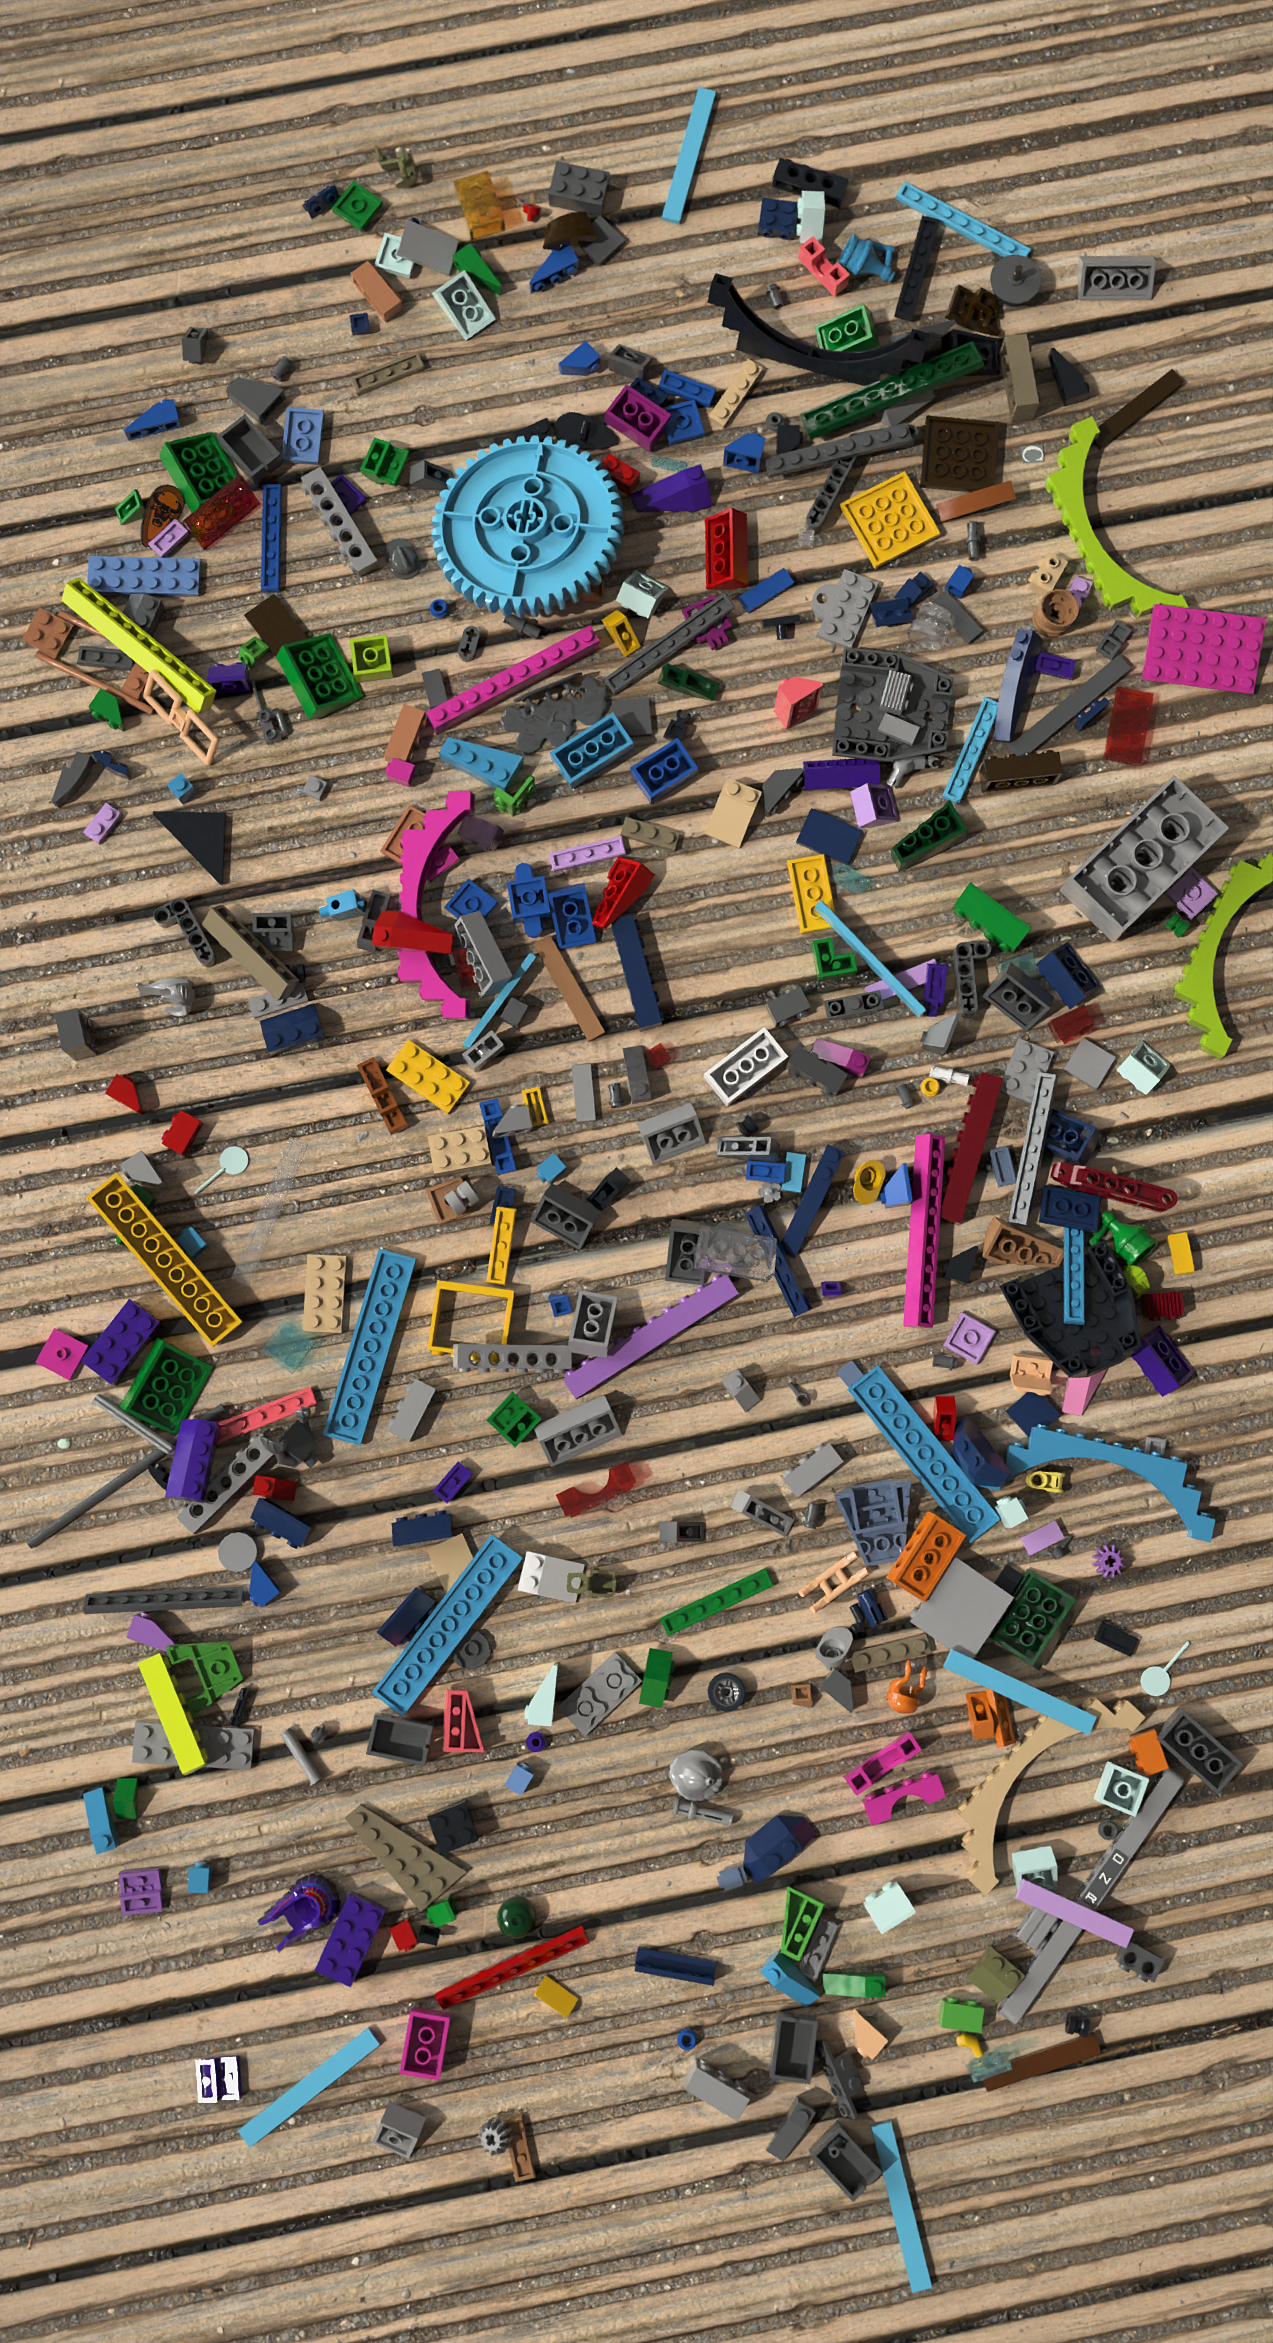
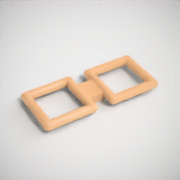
[143,669,220,766]

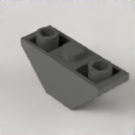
[762,768,804,817]
[824,990,884,1020]

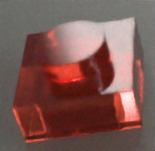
[645,1043,671,1069]

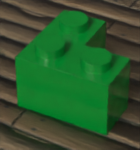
[811,937,857,982]
[639,1648,675,1708]

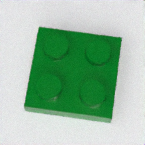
[332,181,383,232]

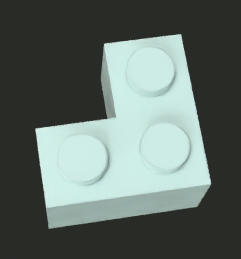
[797,191,825,244]

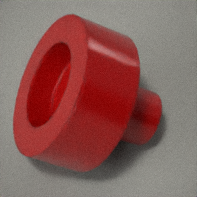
[523,204,542,222]

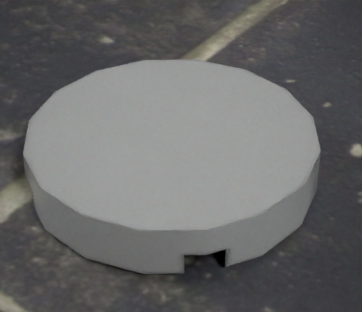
[218,1532,258,1572]

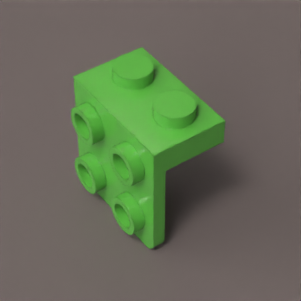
[493,775,536,817]

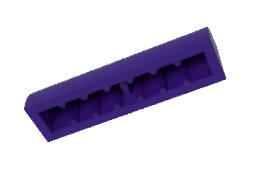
[803,758,880,790]

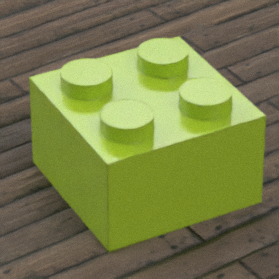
[349,634,393,683]

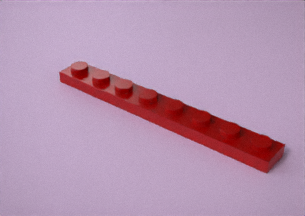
[435,1926,590,2010]

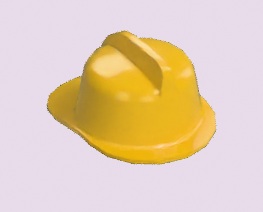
[853,1160,886,1205]

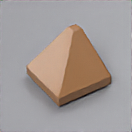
[791,1684,813,1708]

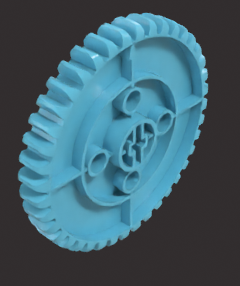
[431,435,625,618]

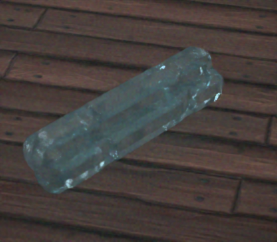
[651,455,687,472]

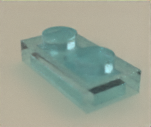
[995,951,1037,974]

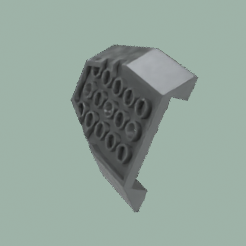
[832,647,954,762]

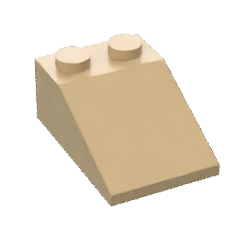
[705,778,762,848]

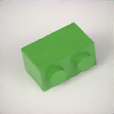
[939,1996,984,2033]

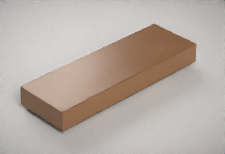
[502,2114,536,2182]

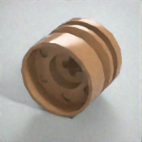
[1033,589,1079,638]

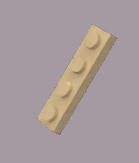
[708,359,763,429]

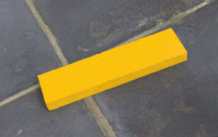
[486,1206,516,1285]

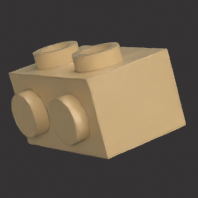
[1028,552,1068,597]

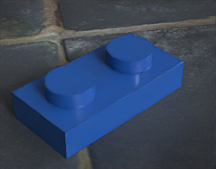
[746,1160,786,1184]

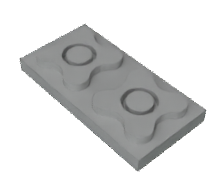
[558,1652,642,1737]

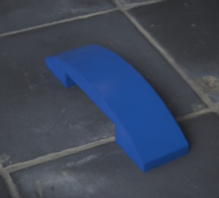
[479,1098,516,1175]

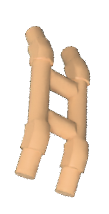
[798,1551,870,1614]

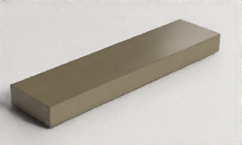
[350,351,425,396]

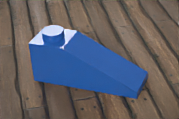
[124,399,182,441]

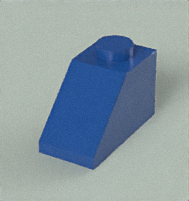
[558,341,601,376]
[249,1561,282,1608]

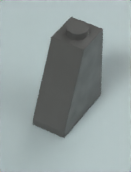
[226,377,286,425]

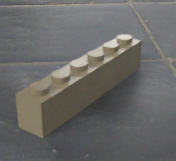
[201,905,300,1001]

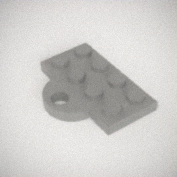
[812,569,879,648]

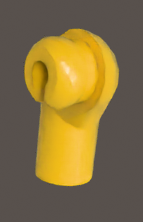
[956,2033,984,2058]

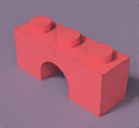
[798,236,850,297]

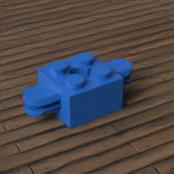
[506,863,551,938]

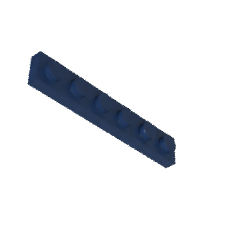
[744,1204,812,1317]

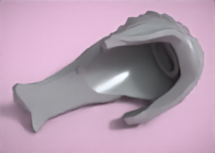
[136,977,195,1017]

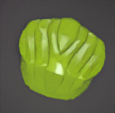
[1122,1265,1150,1298]

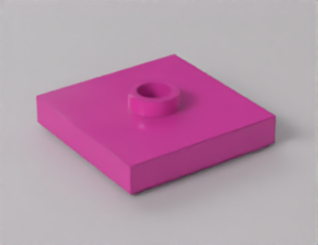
[35,1328,89,1381]

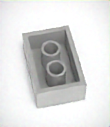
[568,1290,618,1358]
[684,2058,750,2121]

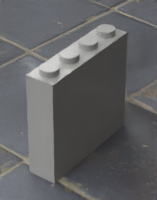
[909,1556,1014,1659]

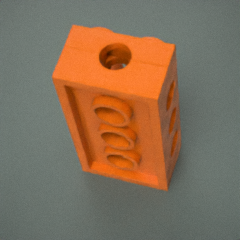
[886,1511,966,1602]

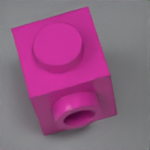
[385,758,416,788]

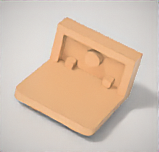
[1010,1353,1053,1396]

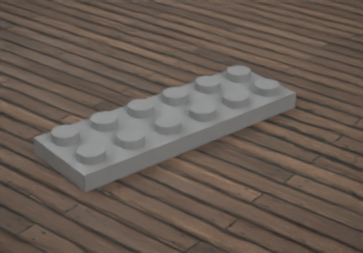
[132,1721,255,1770]

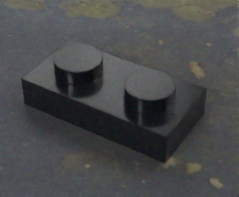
[514,417,555,442]

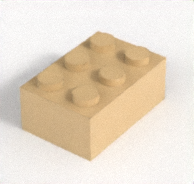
[428,1126,492,1177]

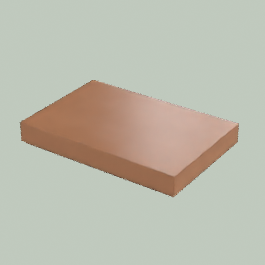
[380,804,426,865]

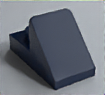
[894,571,934,608]

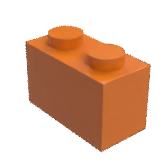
[1128,1728,1169,1776]

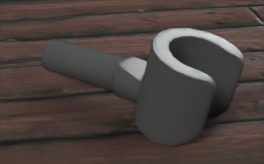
[788,1382,811,1407]
[1051,1535,1073,1560]

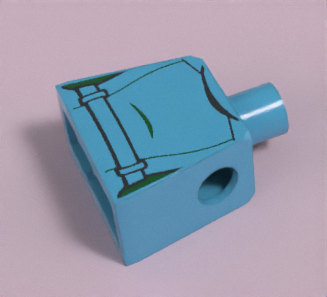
[319,889,366,921]

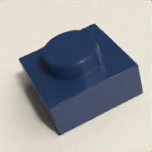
[349,313,371,335]

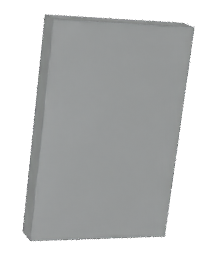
[397,220,459,276]

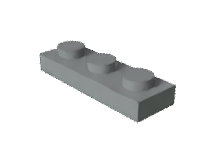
[248,983,309,1019]

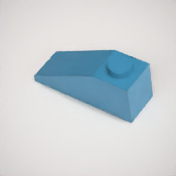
[83,1787,121,1855]
[760,1949,821,2007]

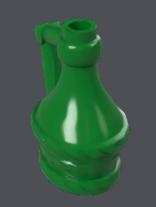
[1089,1210,1158,1266]

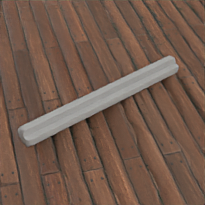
[93,1394,175,1454]

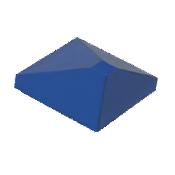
[549,1295,573,1317]

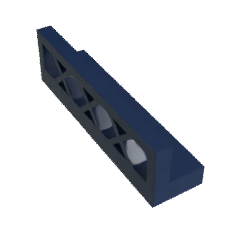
[634,1947,717,1986]

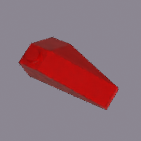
[592,857,655,929]
[372,910,454,954]

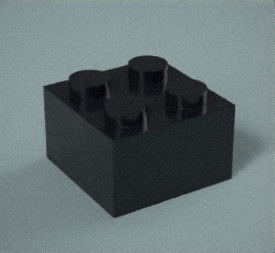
[427,1799,480,1855]

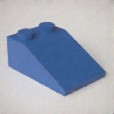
[548,883,596,949]

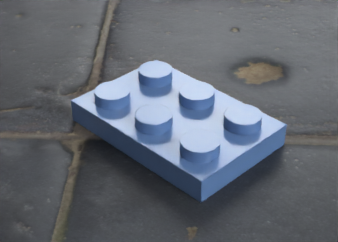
[281,407,324,465]

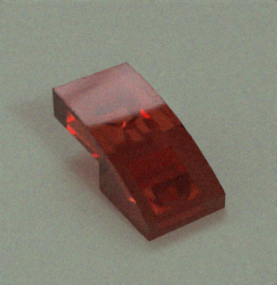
[452,948,479,988]

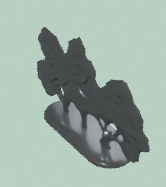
[500,672,608,755]

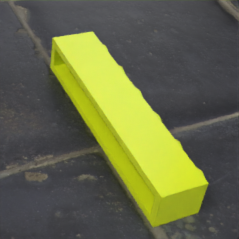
[138,1653,209,1775]

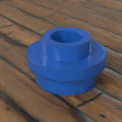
[430,599,448,618]
[677,2029,697,2050]

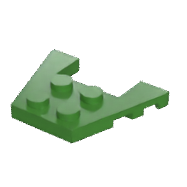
[166,1641,243,1717]

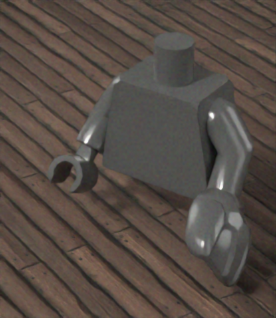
[260,1406,318,1468]

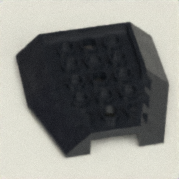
[999,1240,1141,1378]

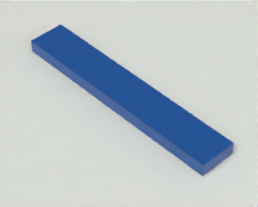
[261,484,282,593]

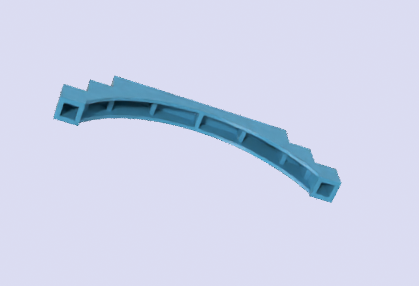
[980,1424,1216,1542]

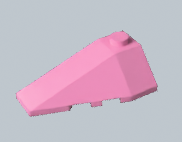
[1062,1348,1107,1416]

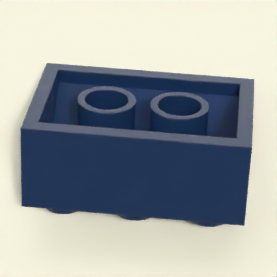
[1036,942,1101,1009]
[260,1003,326,1057]
[250,1497,315,1549]
[392,1510,455,1547]
[376,1585,437,1647]

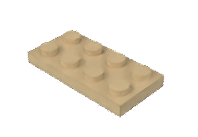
[303,1254,347,1333]

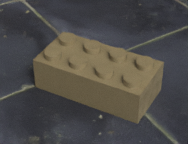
[1000,334,1041,422]

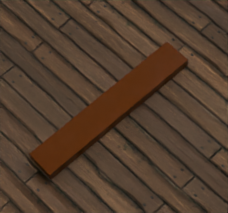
[980,2032,1101,2092]

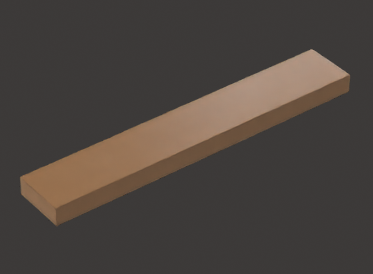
[533,935,605,1042]

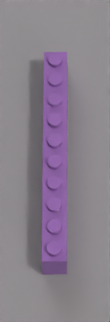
[563,1274,739,1399]

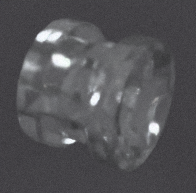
[798,528,814,548]

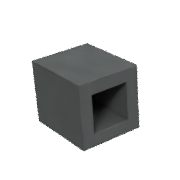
[500,997,529,1029]

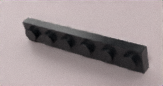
[894,215,940,322]

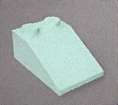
[432,270,495,340]
[524,1663,559,1727]
[863,1881,916,1934]

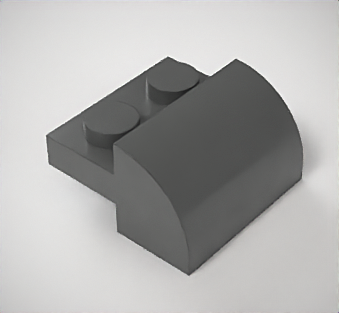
[253,913,294,951]

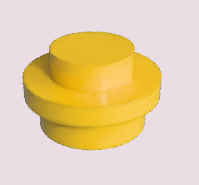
[921,1078,940,1097]

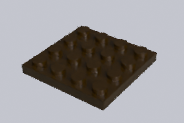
[920,415,999,492]

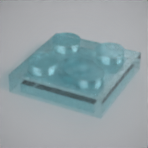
[261,1320,316,1374]
[965,2051,1012,2082]

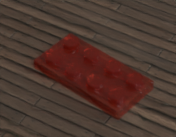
[183,474,260,550]
[1103,686,1154,766]

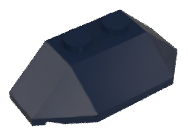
[951,1414,1012,1487]
[743,1815,816,1885]

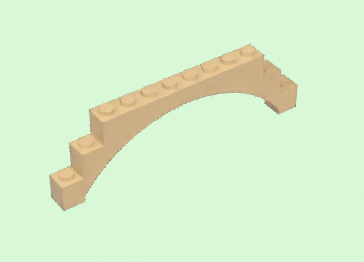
[957,1695,1146,1896]

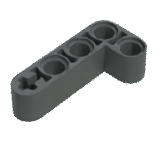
[153,898,217,968]
[953,941,991,1018]

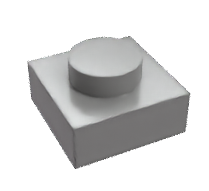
[302,775,328,801]

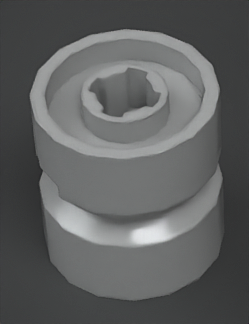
[444,1181,480,1216]

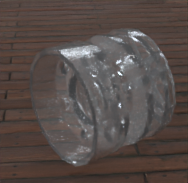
[907,602,956,651]

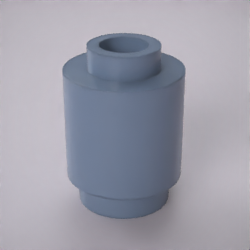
[717,1866,747,1891]

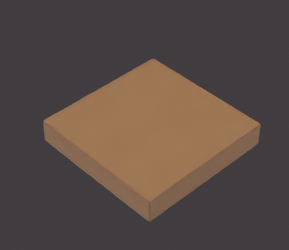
[426,1176,475,1226]

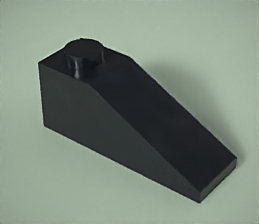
[1048,348,1089,407]

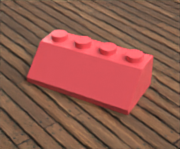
[774,676,823,729]

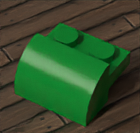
[360,438,411,487]
[486,1391,542,1447]

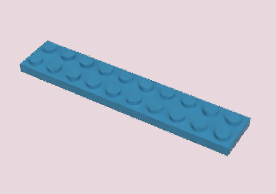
[323,1248,417,1446]
[847,1365,1000,1543]
[371,1533,523,1717]

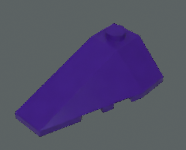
[631,464,712,512]

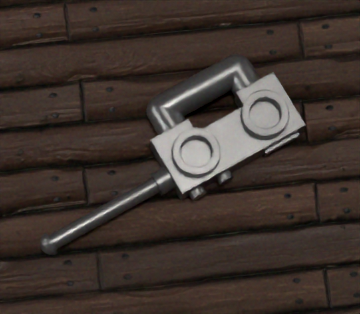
[250,680,289,745]

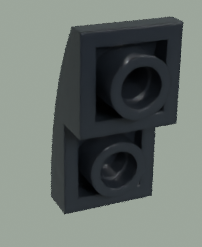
[147,1463,169,1491]

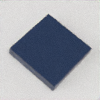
[1005,1392,1060,1438]

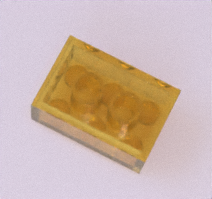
[453,171,505,241]

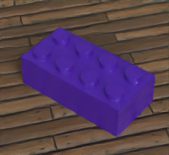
[81,1299,164,1386]
[315,1891,388,1987]

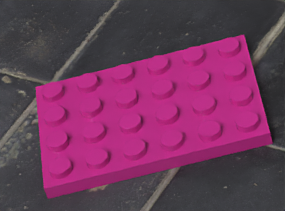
[1141,604,1266,694]

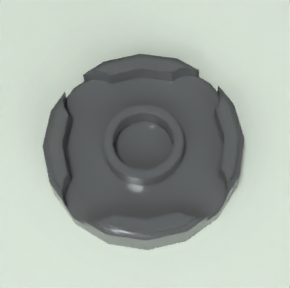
[452,1629,491,1669]

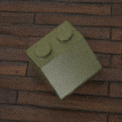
[965,1945,1025,2004]

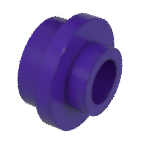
[526,1732,546,1752]

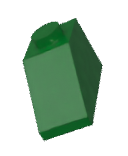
[426,1894,459,1927]

